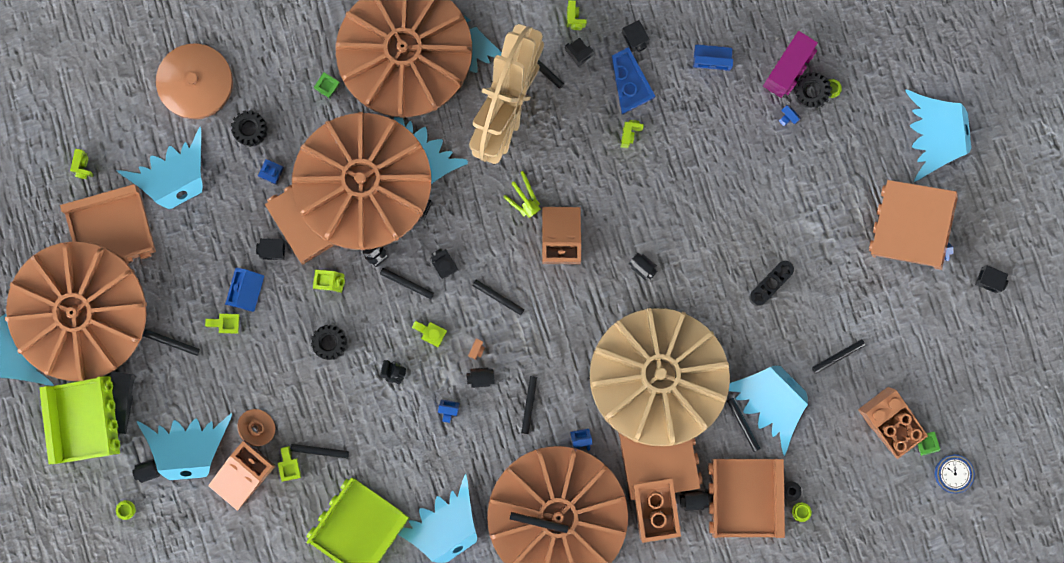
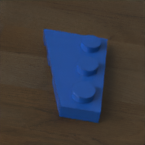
[612,47,656,115]

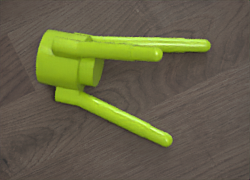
[503,171,541,218]

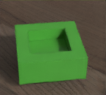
[313,72,340,99]
[917,432,940,456]

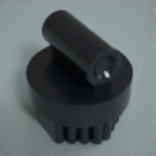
[362,246,388,267]
[380,360,406,384]

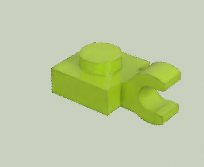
[205,314,240,334]
[412,321,447,348]
[278,446,301,482]

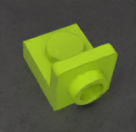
[567,0,586,30]
[620,120,644,148]
[70,149,94,179]
[313,270,345,293]

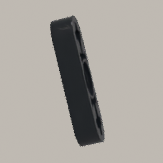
[749,261,794,306]

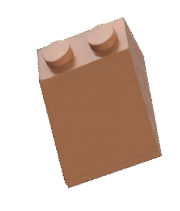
[633,478,681,543]

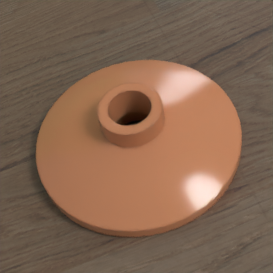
[237,409,275,446]

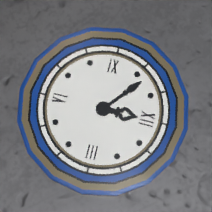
[934,455,975,494]

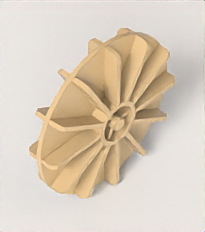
[469,24,544,164]
[590,308,730,446]

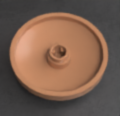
[156,43,233,119]

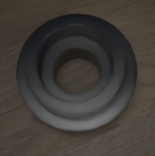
[784,482,802,501]

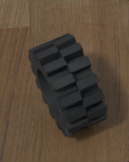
[795,72,832,108]
[231,110,267,147]
[311,325,347,360]

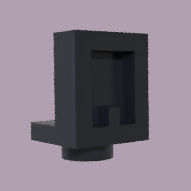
[430,249,459,280]

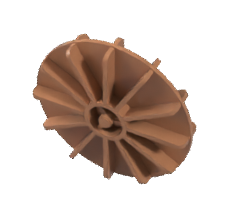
[336,0,472,118]
[292,112,432,250]
[5,242,147,381]
[487,446,628,563]

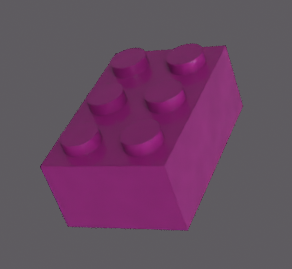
[763,31,818,98]

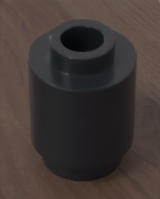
[629,252,658,280]
[466,367,495,388]
[132,459,161,483]
[680,490,709,511]

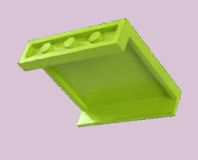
[39,376,120,465]
[306,477,410,563]

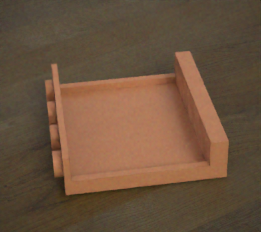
[869,180,958,270]
[60,184,156,264]
[265,185,334,264]
[618,432,703,500]
[708,459,785,538]

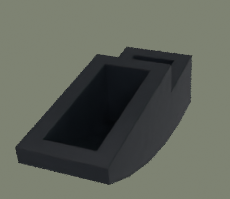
[111,371,135,434]

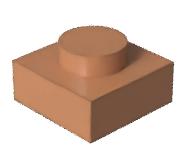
[468,338,485,360]

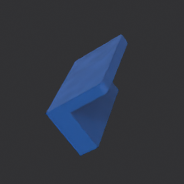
[693,45,733,71]
[225,268,264,312]

